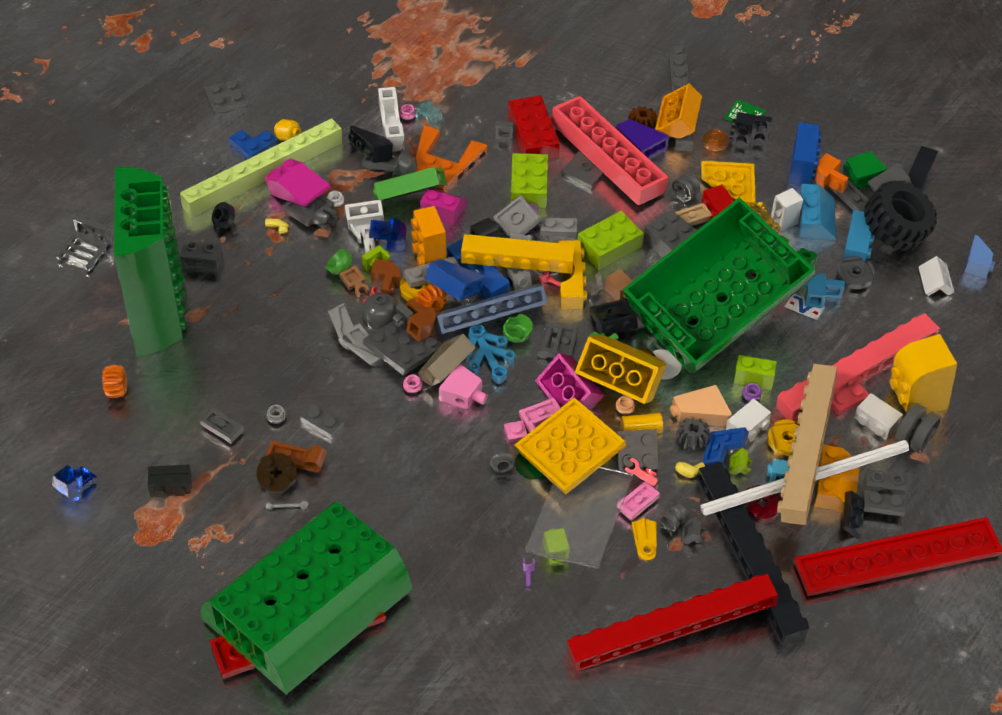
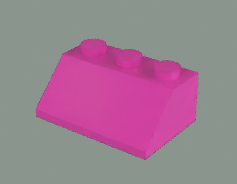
[535,353,604,410]

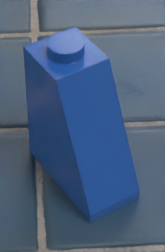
[425,259,486,301]

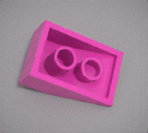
[264,159,330,207]

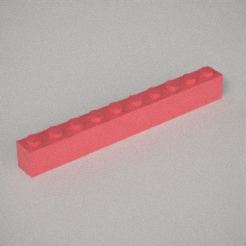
[776,313,940,421]

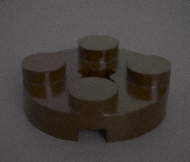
[256,453,298,494]

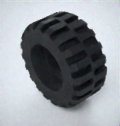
[864,180,937,251]

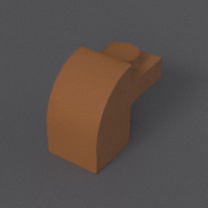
[371,259,401,295]
[406,299,436,342]

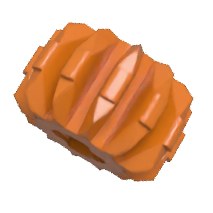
[414,284,447,313]
[102,365,128,398]

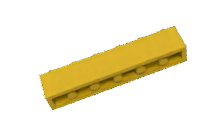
[461,234,575,274]

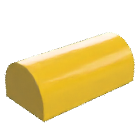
[621,413,663,434]

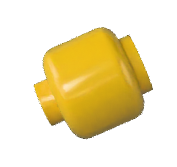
[274,119,301,141]

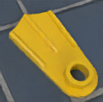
[631,517,657,561]

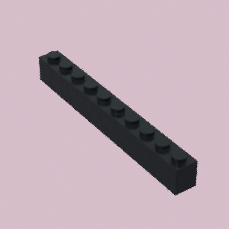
[697,462,809,647]

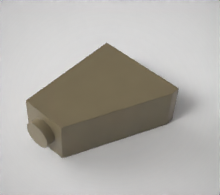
[418,334,476,386]

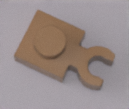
[339,265,369,299]

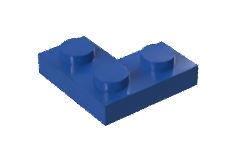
[229,130,278,159]
[702,427,749,466]

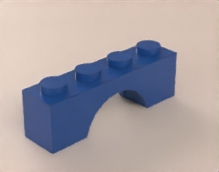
[447,239,510,299]

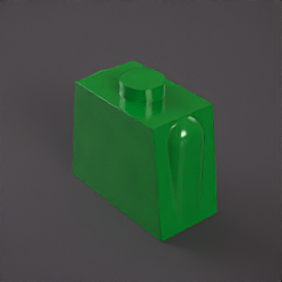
[843,151,887,189]

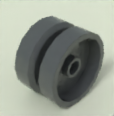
[895,403,942,454]

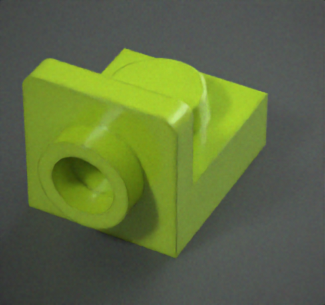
[362,245,391,271]

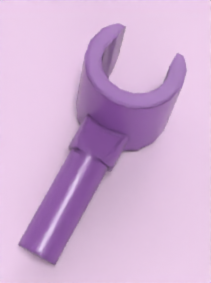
[522,558,535,588]

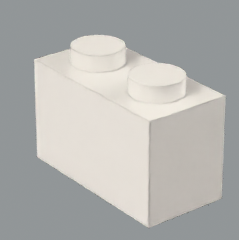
[770,188,803,232]
[854,393,903,440]
[726,398,771,443]

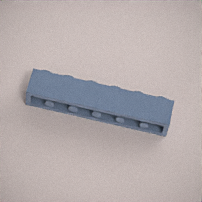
[434,284,548,334]

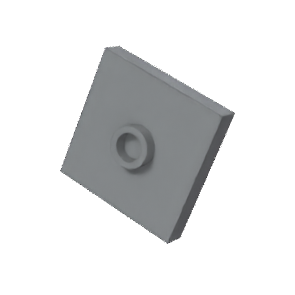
[493,195,542,238]

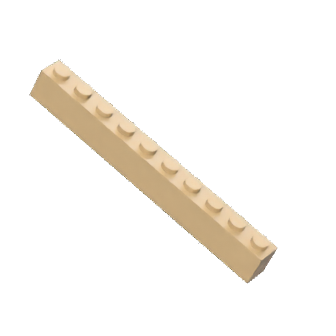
[777,364,837,525]

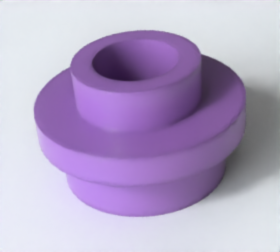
[742,383,762,401]

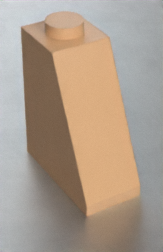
[670,385,732,427]

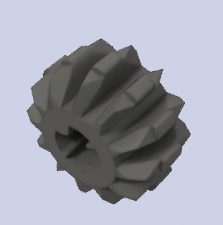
[676,417,710,451]

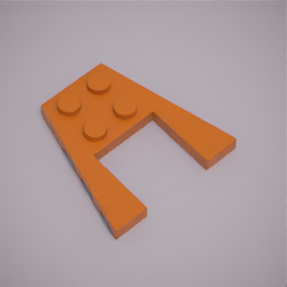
[415,125,488,191]

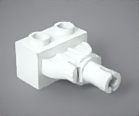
[345,200,384,253]

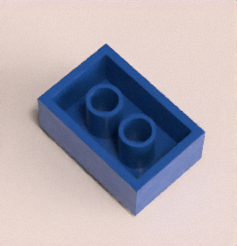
[789,122,822,186]

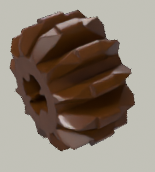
[628,106,657,129]

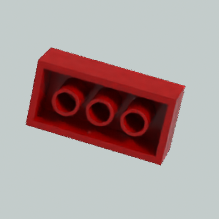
[508,95,560,160]

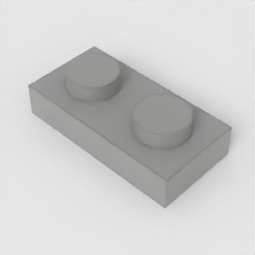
[540,218,577,237]

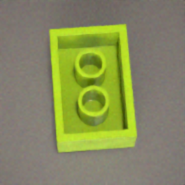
[511,153,548,208]
[577,211,644,271]

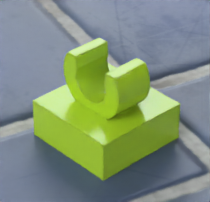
[728,448,752,476]

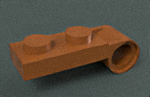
[265,440,327,472]

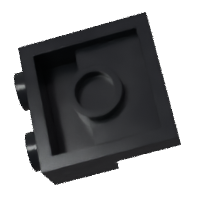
[729,112,772,149]
[589,299,638,337]

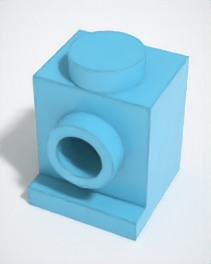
[767,460,790,482]

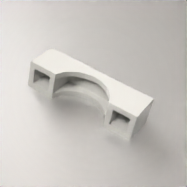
[378,87,404,152]

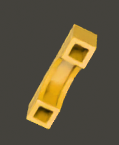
[558,240,587,309]

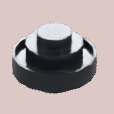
[211,202,235,229]

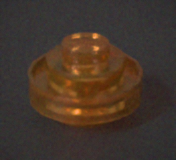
[703,129,729,152]

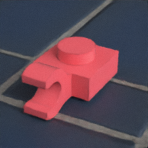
[625,458,659,486]

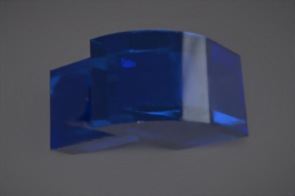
[369,217,407,252]
[53,465,97,501]

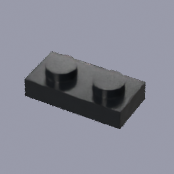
[843,491,864,537]

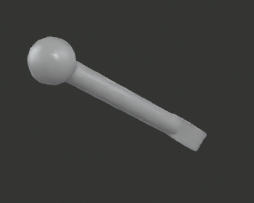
[266,501,308,510]

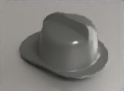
[393,141,417,178]

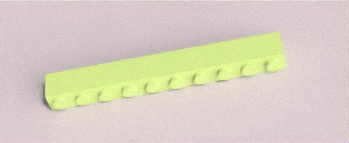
[180,118,342,218]

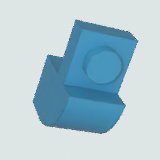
[805,273,845,308]

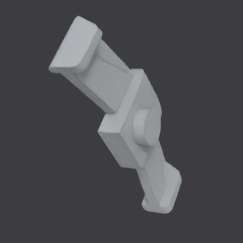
[328,303,385,367]

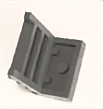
[56,214,112,270]

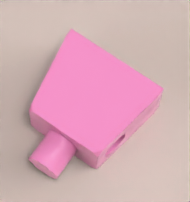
[439,364,488,409]

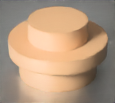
[616,396,635,415]

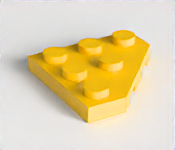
[701,161,756,207]

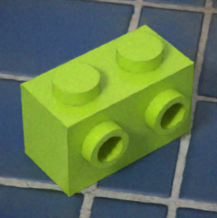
[733,355,777,390]

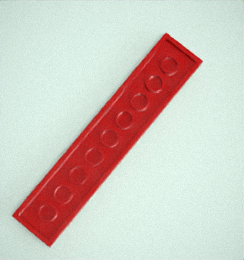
[794,517,1002,596]

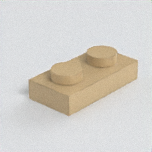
[675,203,712,226]

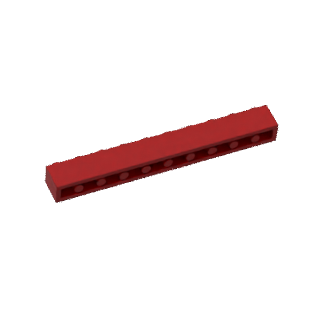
[567,574,778,672]

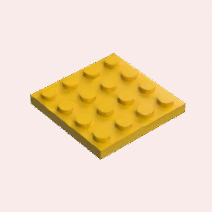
[514,398,626,495]

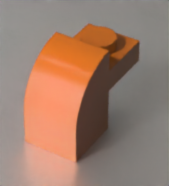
[815,153,849,193]

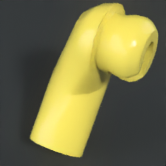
[265,218,289,234]
[675,462,705,478]

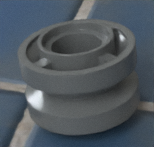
[672,173,700,202]

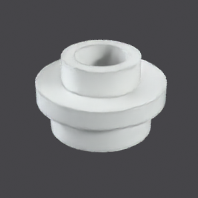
[326,191,344,207]

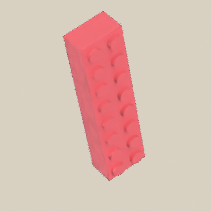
[551,96,669,206]

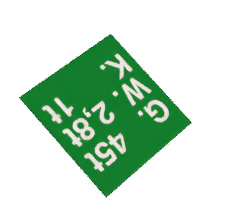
[724,99,766,122]

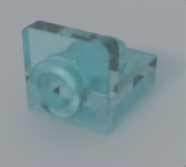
[415,100,442,126]

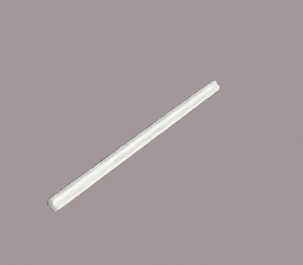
[701,440,909,516]

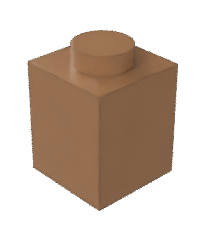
[605,269,633,300]

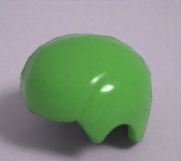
[325,248,352,275]
[503,314,533,344]

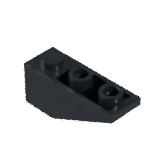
[348,126,393,163]

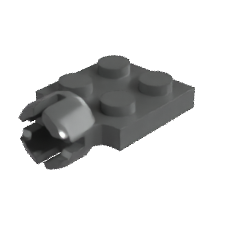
[282,195,338,230]

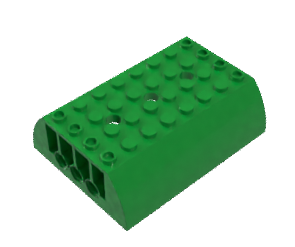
[114,167,186,356]
[623,197,815,374]
[201,501,412,695]

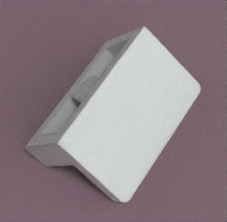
[919,256,954,296]

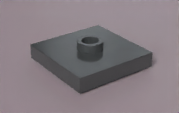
[561,151,604,189]

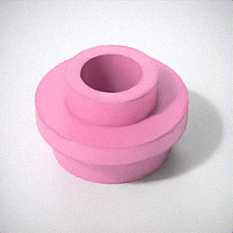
[399,104,416,120]
[403,375,422,393]

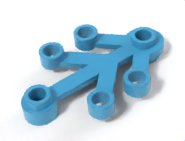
[464,324,515,383]

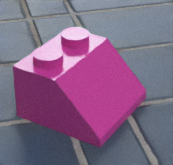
[420,189,468,226]

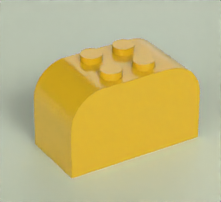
[889,334,957,414]
[574,335,667,404]

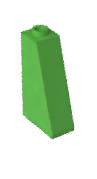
[373,167,448,201]

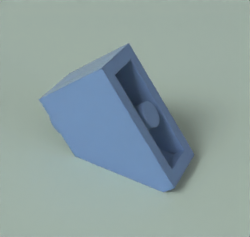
[965,235,995,278]

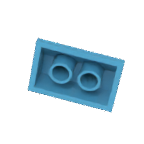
[799,184,836,240]

